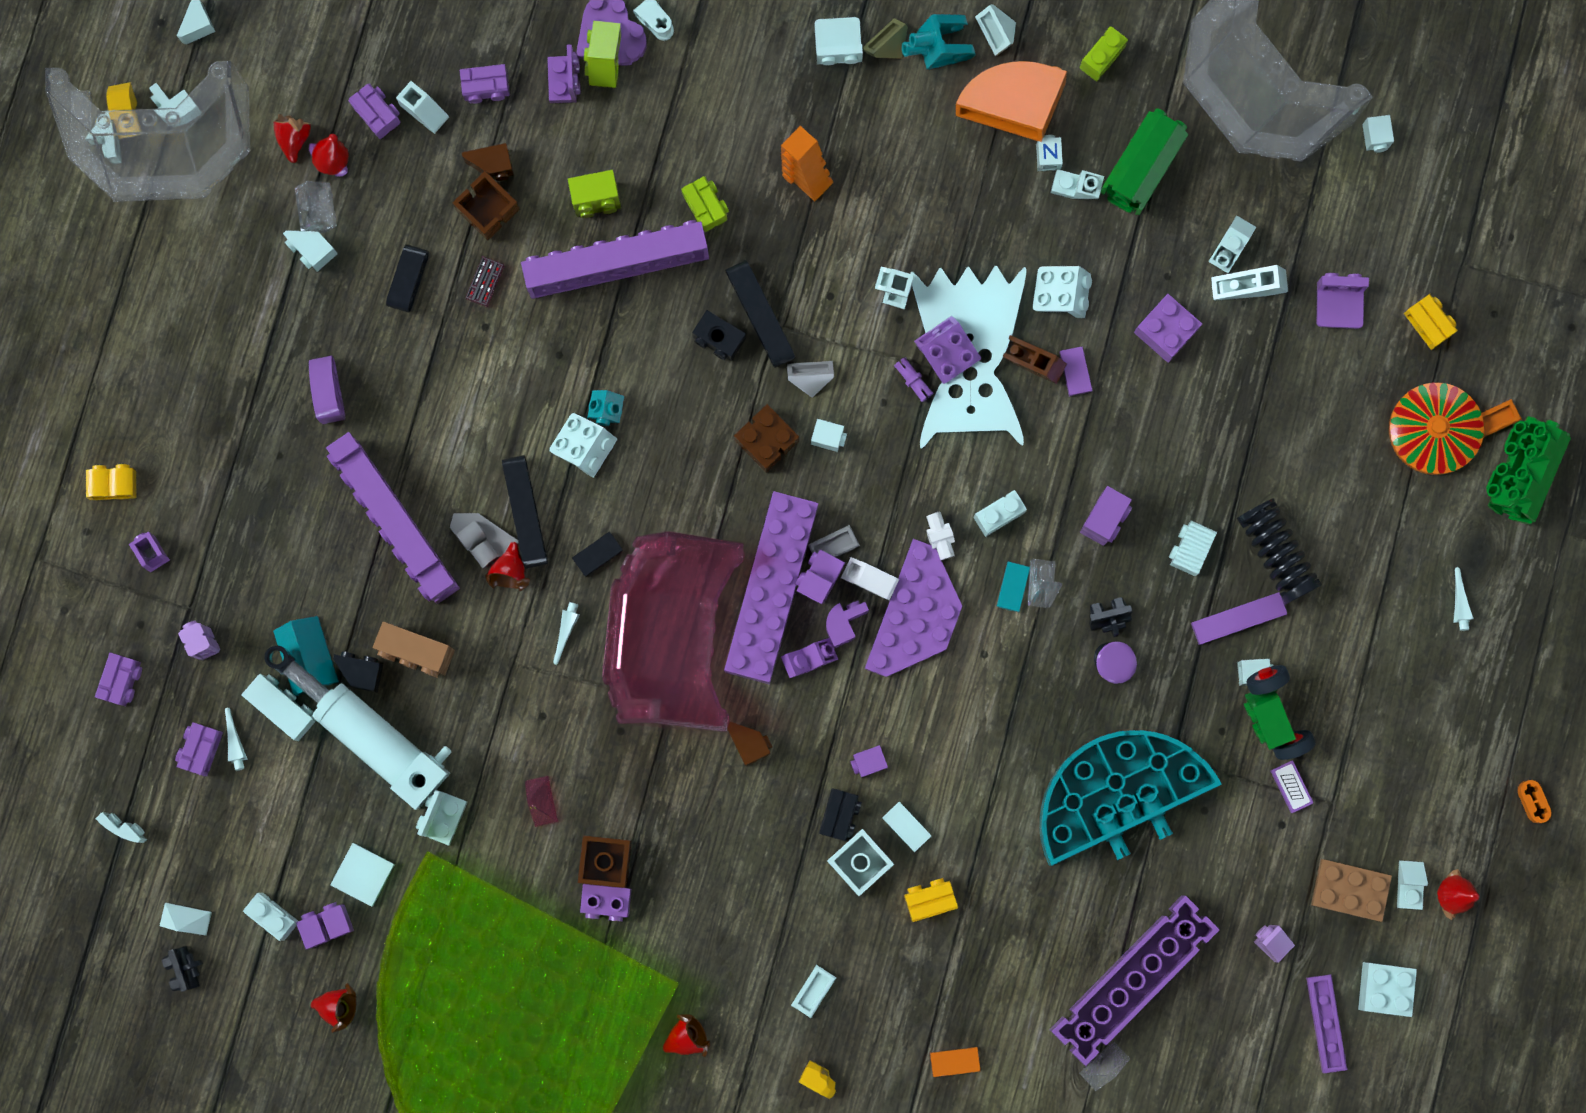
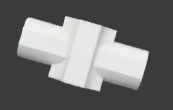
[926,512,955,560]

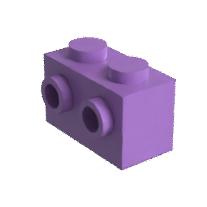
[580,884,632,921]

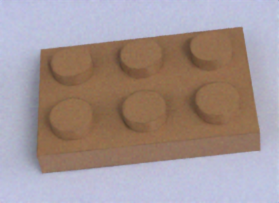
[1311,859,1392,922]

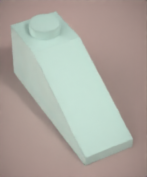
[1211,265,1288,300]

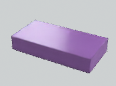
[1059,347,1092,397]

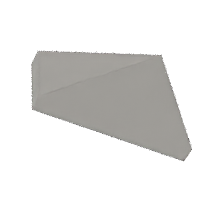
[787,361,834,397]

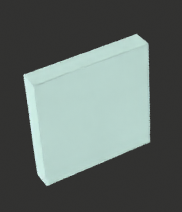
[331,843,395,907]

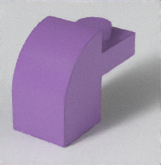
[826,601,869,648]

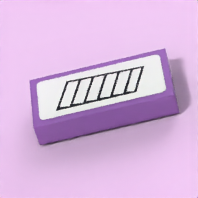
[1271,760,1313,813]

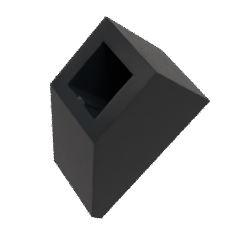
[333,651,383,693]

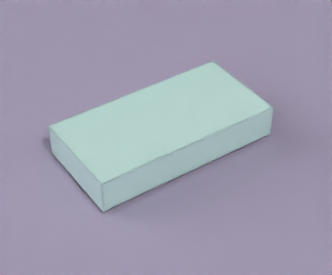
[882,802,931,852]
[791,965,836,1018]

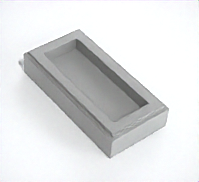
[808,525,860,557]

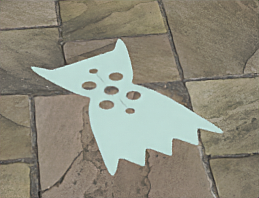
[911,266,1026,449]

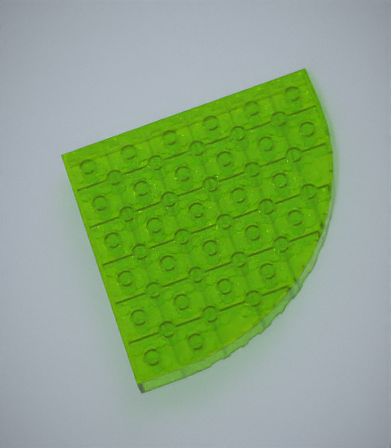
[376,851,680,1113]

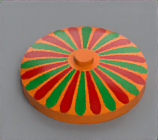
[1389,383,1484,475]

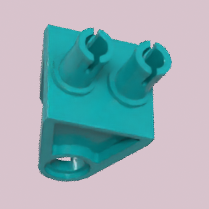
[902,14,976,69]

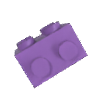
[1317,273,1369,329]

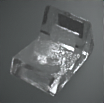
[1028,559,1062,608]

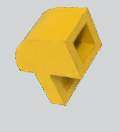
[106,82,142,138]

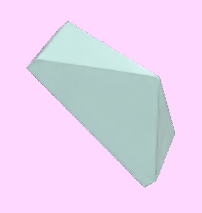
[975,4,1016,56]
[160,903,212,935]

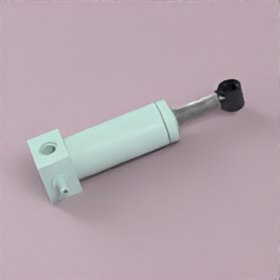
[264,646,451,810]

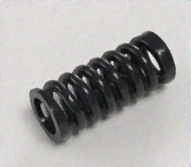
[1237,498,1322,605]

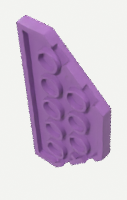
[865,539,962,677]

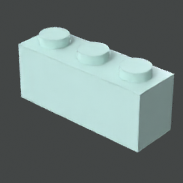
[242,674,316,741]

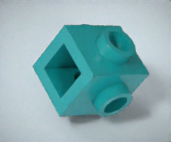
[588,390,624,426]

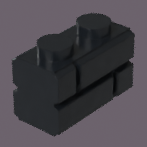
[819,788,862,842]

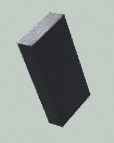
[572,531,623,577]

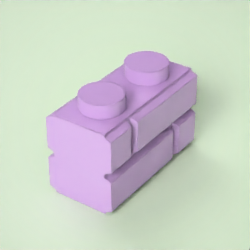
[178,621,220,660]

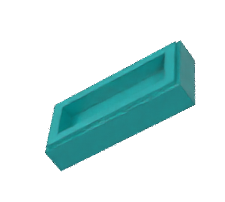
[996,562,1030,613]

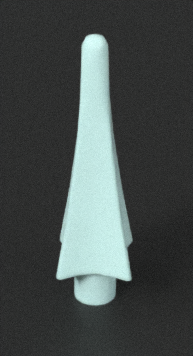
[1454,567,1474,631]
[553,602,580,665]
[225,708,248,771]

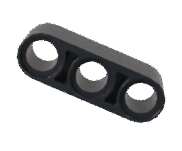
[386,244,429,313]

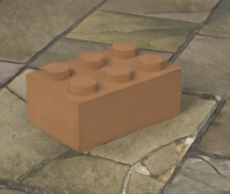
[373,622,455,678]

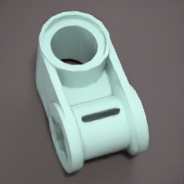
[633,0,674,41]

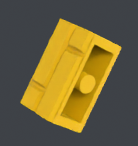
[1404,294,1458,350]
[904,878,958,922]

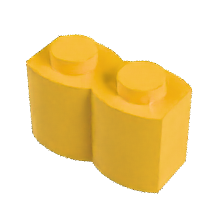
[86,464,136,500]

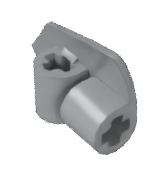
[450,513,519,569]

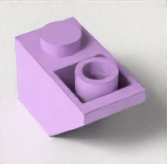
[1254,925,1295,963]

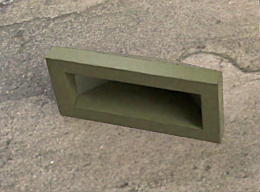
[862,18,908,59]

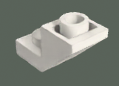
[841,557,899,600]

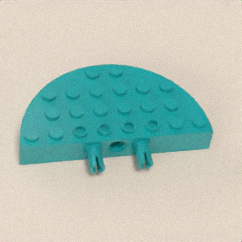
[1040,730,1222,866]

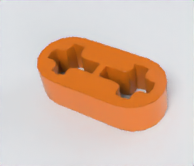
[1518,780,1551,823]

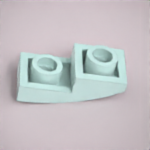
[96,812,147,843]

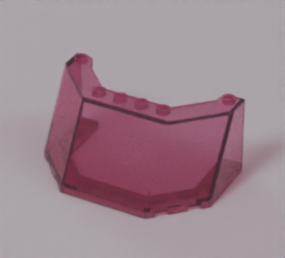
[602,531,745,732]

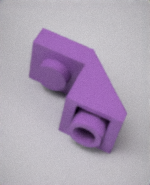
[781,638,838,678]

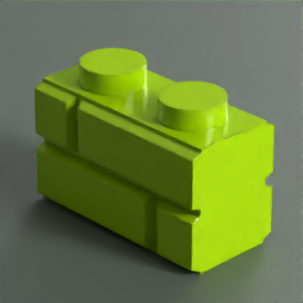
[1080,26,1128,81]
[681,176,729,232]

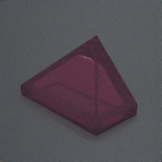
[525,776,558,827]

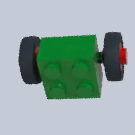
[1243,665,1316,760]

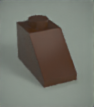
[462,143,514,181]
[725,721,772,766]

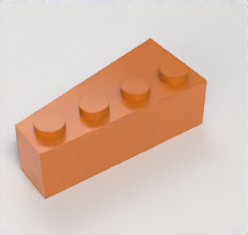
[781,126,833,202]

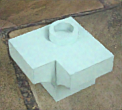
[875,266,914,309]

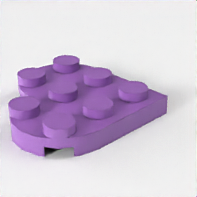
[577,0,647,65]

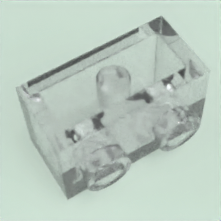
[295,181,337,233]

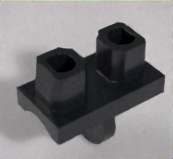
[1089,597,1132,637]
[162,946,203,992]

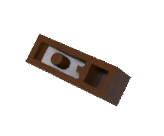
[1003,335,1067,384]

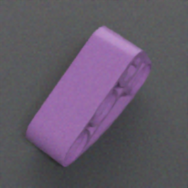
[309,356,346,424]

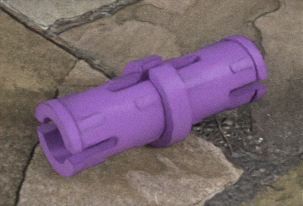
[894,357,933,402]

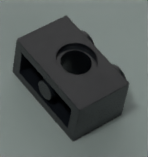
[692,310,746,361]

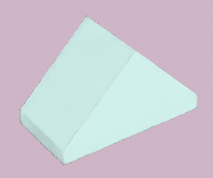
[177,0,215,45]

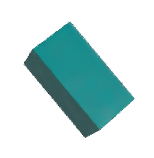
[273,616,339,696]

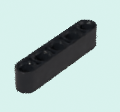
[725,260,795,368]
[502,455,548,569]

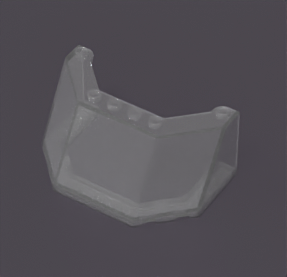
[1183,0,1373,162]
[45,61,250,202]

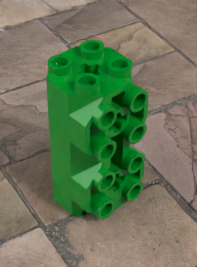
[1100,108,1188,215]
[1486,416,1571,525]

